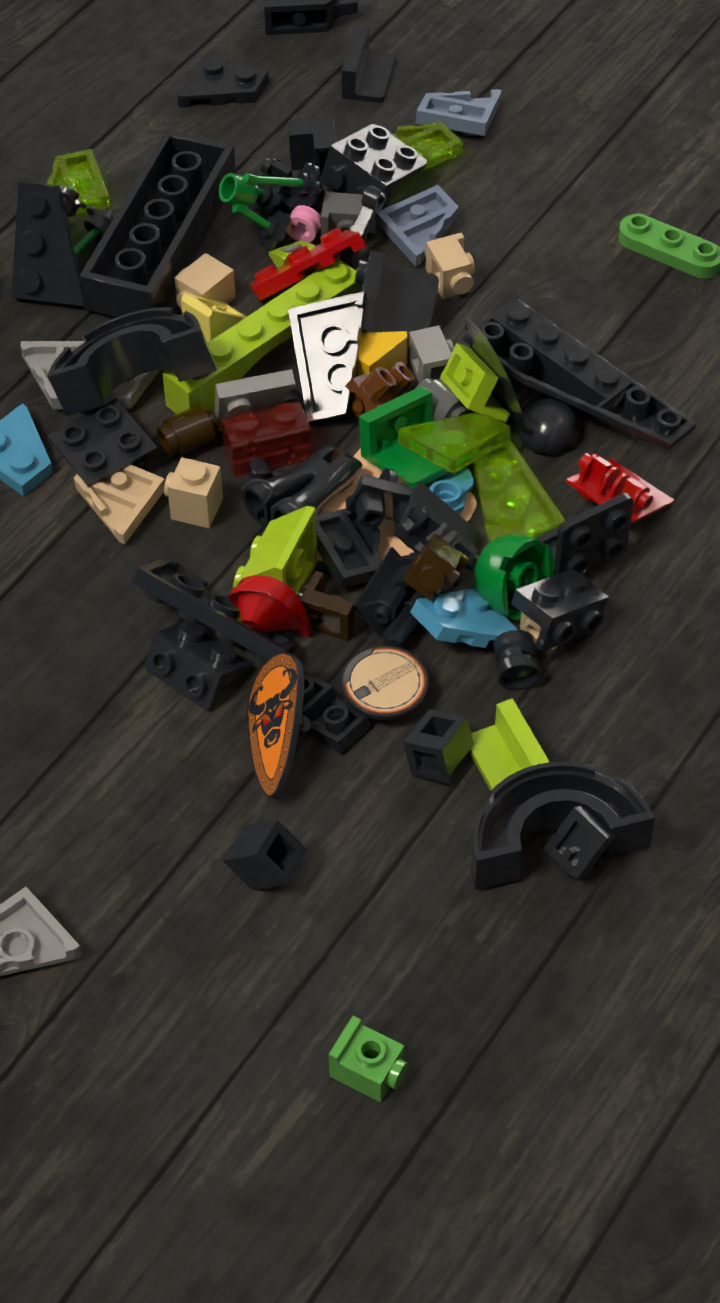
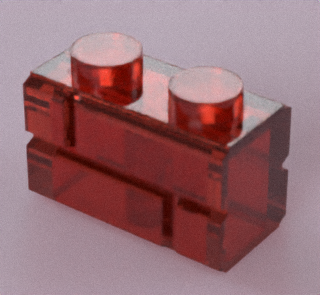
[221,401,311,477]

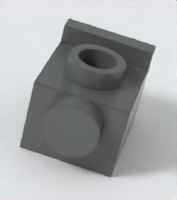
[321,192,376,244]

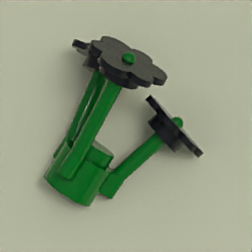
[219,162,320,251]

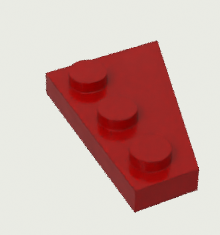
[249,227,366,301]

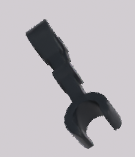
[338,186,386,271]

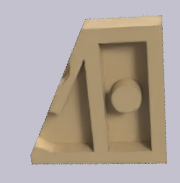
[74,465,165,544]

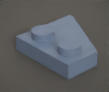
[416,89,502,136]
[376,185,459,267]

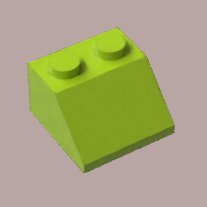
[233,506,317,594]

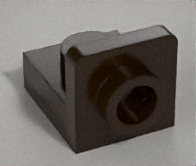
[297,571,354,641]

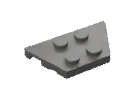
[21,341,159,409]

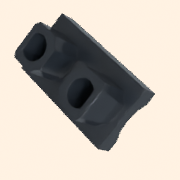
[345,468,414,530]

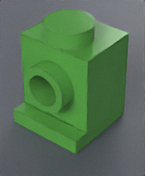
[329,1016,408,1102]

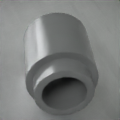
[415,378,470,433]

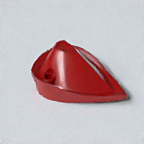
[228,575,312,638]

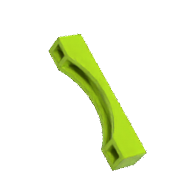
[162,258,359,414]

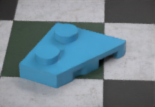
[0,404,53,496]
[410,588,518,648]

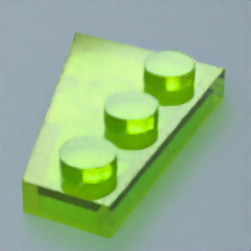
[472,438,565,544]

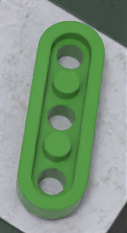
[618,214,720,278]

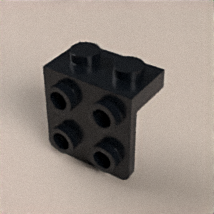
[319,124,427,211]
[354,251,439,348]
[536,493,634,576]

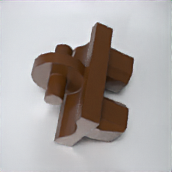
[345,362,416,419]

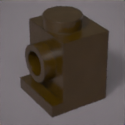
[403,533,469,600]

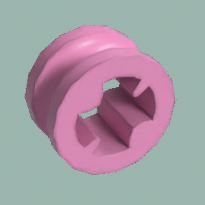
[286,205,321,243]

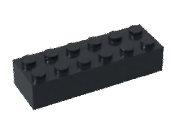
[80,130,236,317]

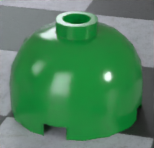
[474,533,554,621]

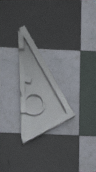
[0,887,82,976]

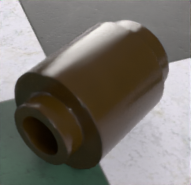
[156,404,219,457]

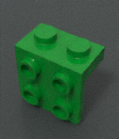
[359,386,471,487]

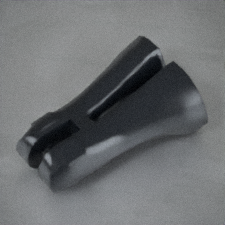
[241,443,363,528]

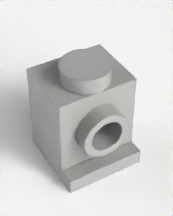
[409,325,454,383]

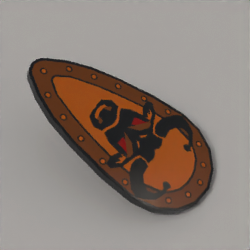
[247,652,311,799]

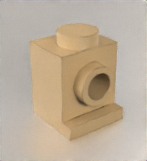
[426,233,475,299]

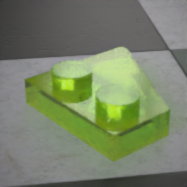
[398,412,510,474]

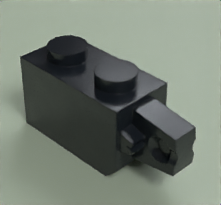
[263,0,358,35]

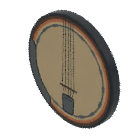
[341,646,429,720]

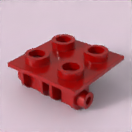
[566,453,675,525]

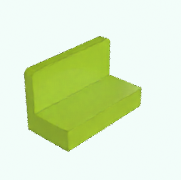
[440,343,510,422]
[469,698,549,791]

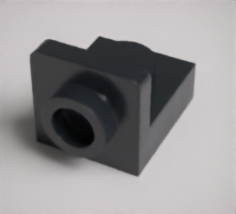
[544,805,615,880]

